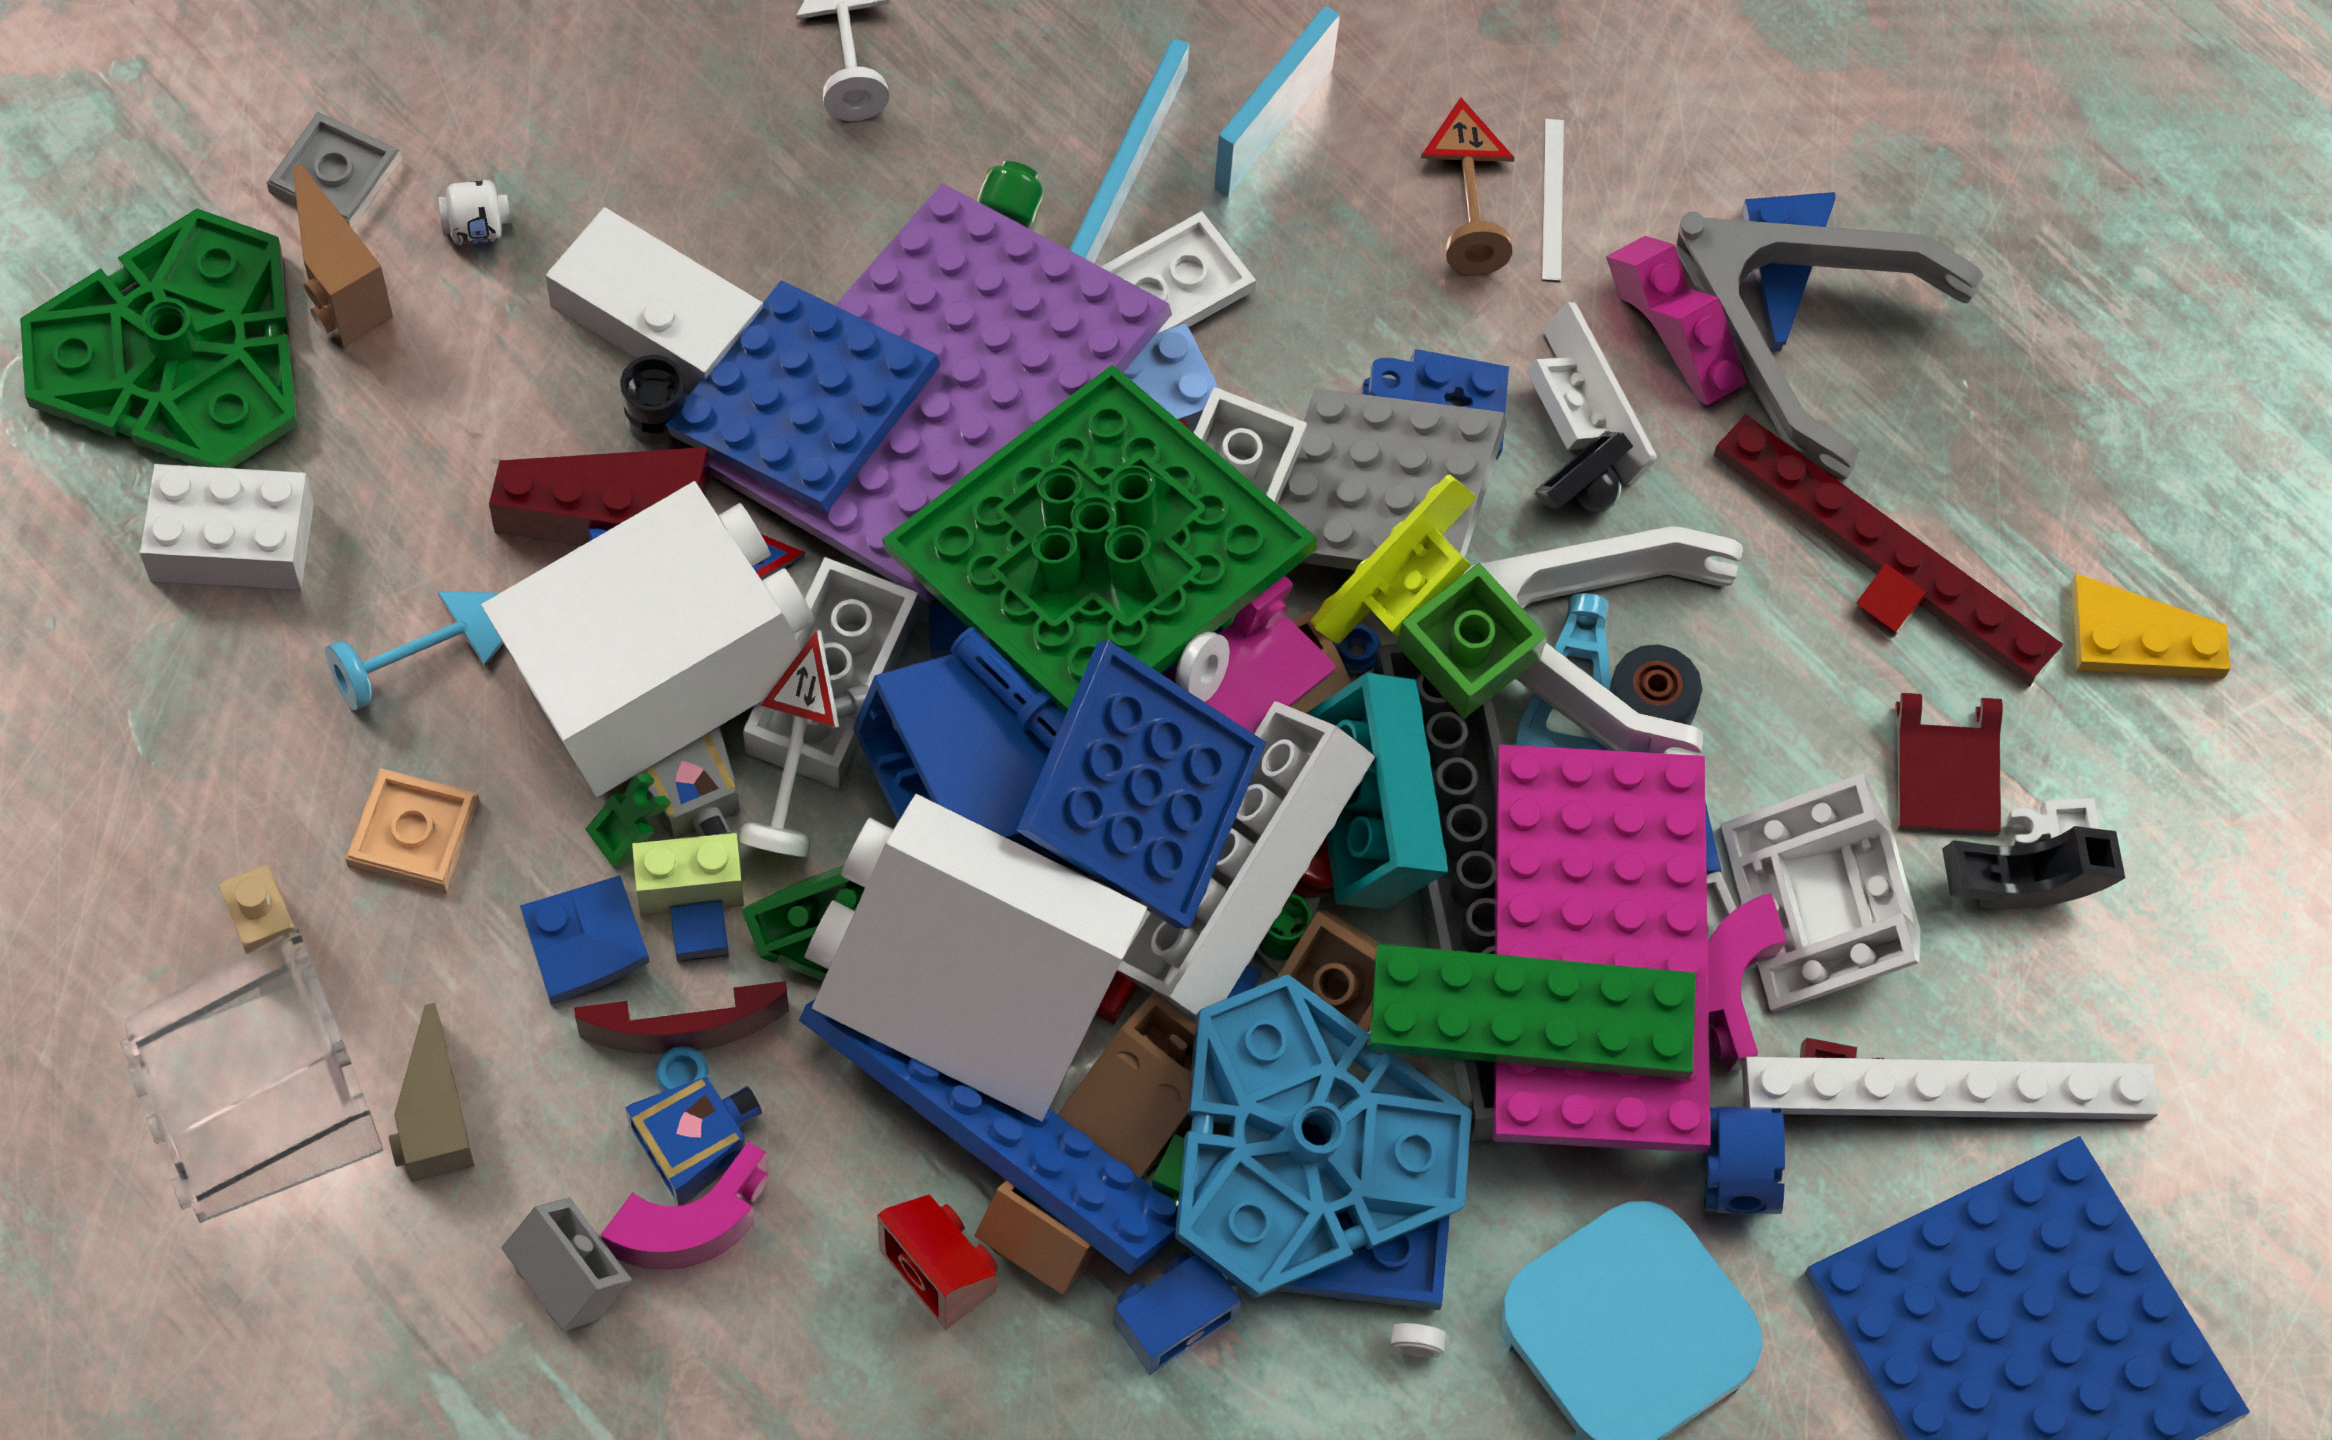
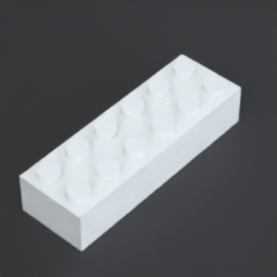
[1117,701,1375,1018]

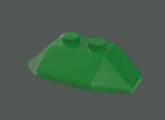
[741,865,865,981]

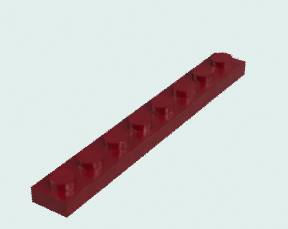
[1714,414,2063,686]

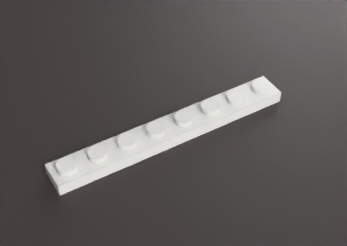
[1741,1057,2159,1120]

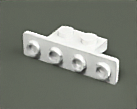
[1526,302,1657,485]

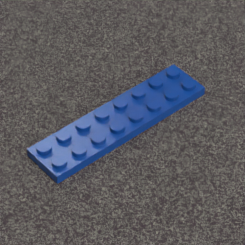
[799,999,1178,1274]

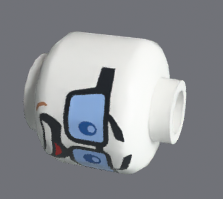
[439,180,511,245]

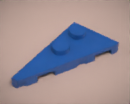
[1742,192,1836,352]

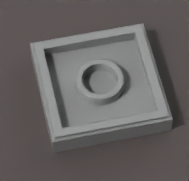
[266,112,402,229]

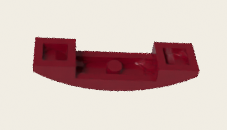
[574,981,789,1054]

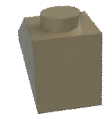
[389,1003,475,1182]

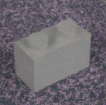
[501,1197,632,1331]

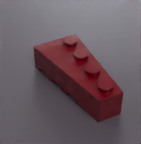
[489,447,710,546]

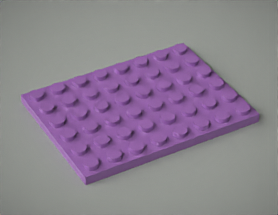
[708,183,1172,603]

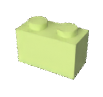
[632,833,744,916]

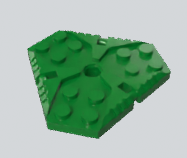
[20,208,298,468]

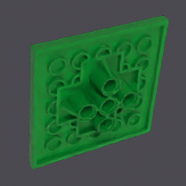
[882,364,1317,716]

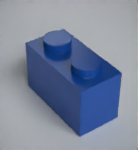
[1113,1253,1241,1375]

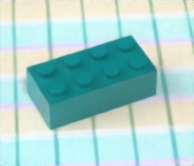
[1307,673,1448,910]

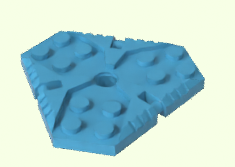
[1175,974,1472,1298]

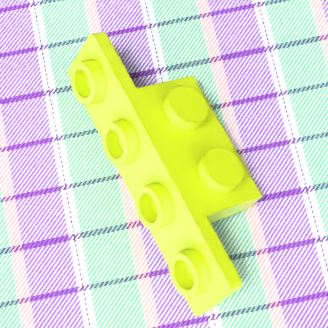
[1310,474,1476,644]

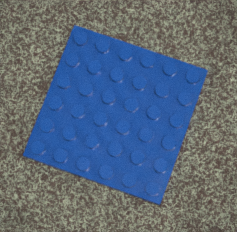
[1805,1136,2250,1440]

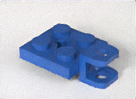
[1361,349,1509,460]

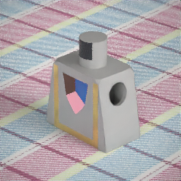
[630,726,740,839]

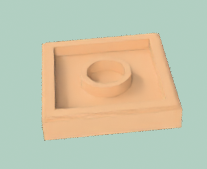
[345,768,480,891]

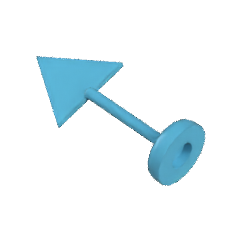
[325,591,503,711]

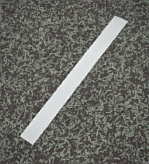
[1542,119,1564,281]

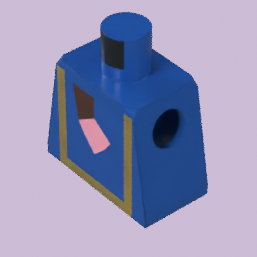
[625,1078,762,1206]

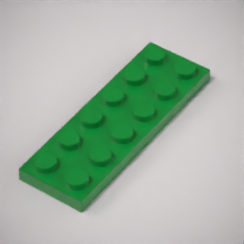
[1369,944,1696,1080]

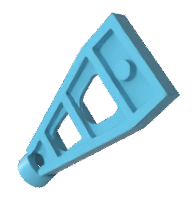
[1515,593,1611,750]

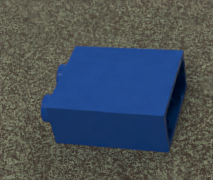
[853,654,1067,864]

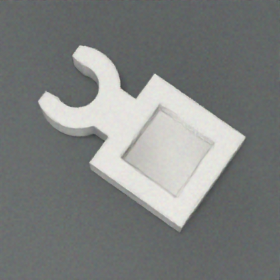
[2007,798,2100,846]

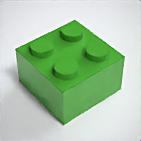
[1397,562,1547,719]

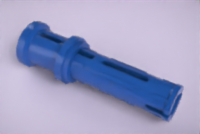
[951,627,1065,753]

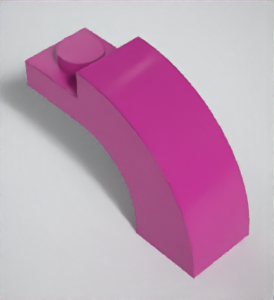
[1708,893,1787,1073]
[601,1141,770,1269]

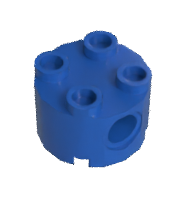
[1703,1106,1785,1214]

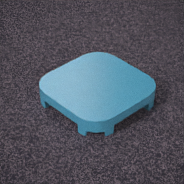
[1501,1201,1763,1440]

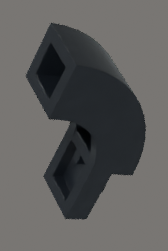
[1942,826,2125,910]

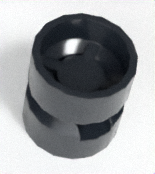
[620,355,686,445]

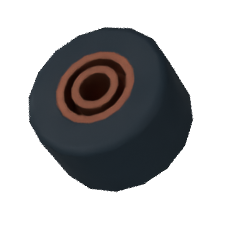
[1609,644,1703,725]

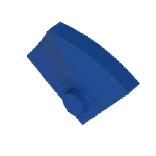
[520,875,650,1005]

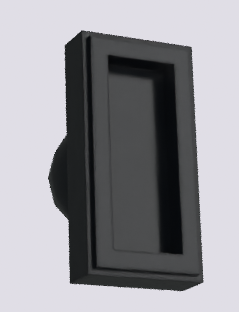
[1534,431,1633,513]

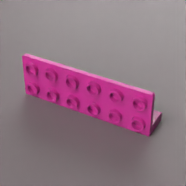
[1163,576,1336,734]

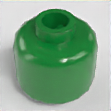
[976,160,1045,229]

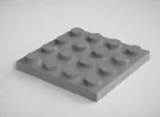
[1278,388,1507,570]

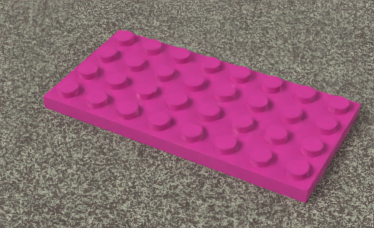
[1493,744,1711,1153]

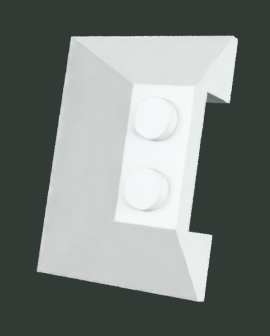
[1720,773,1921,1013]

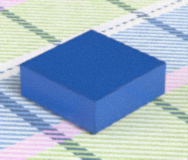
[670,900,729,961]

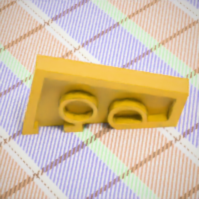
[2072,573,2230,678]

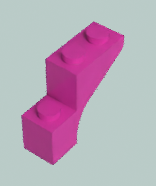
[1606,236,1747,405]

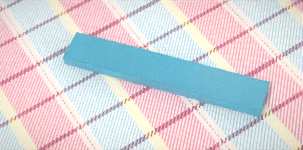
[1069,38,1190,263]

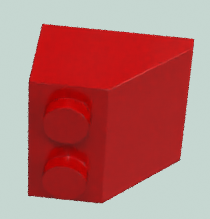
[877,1194,998,1331]

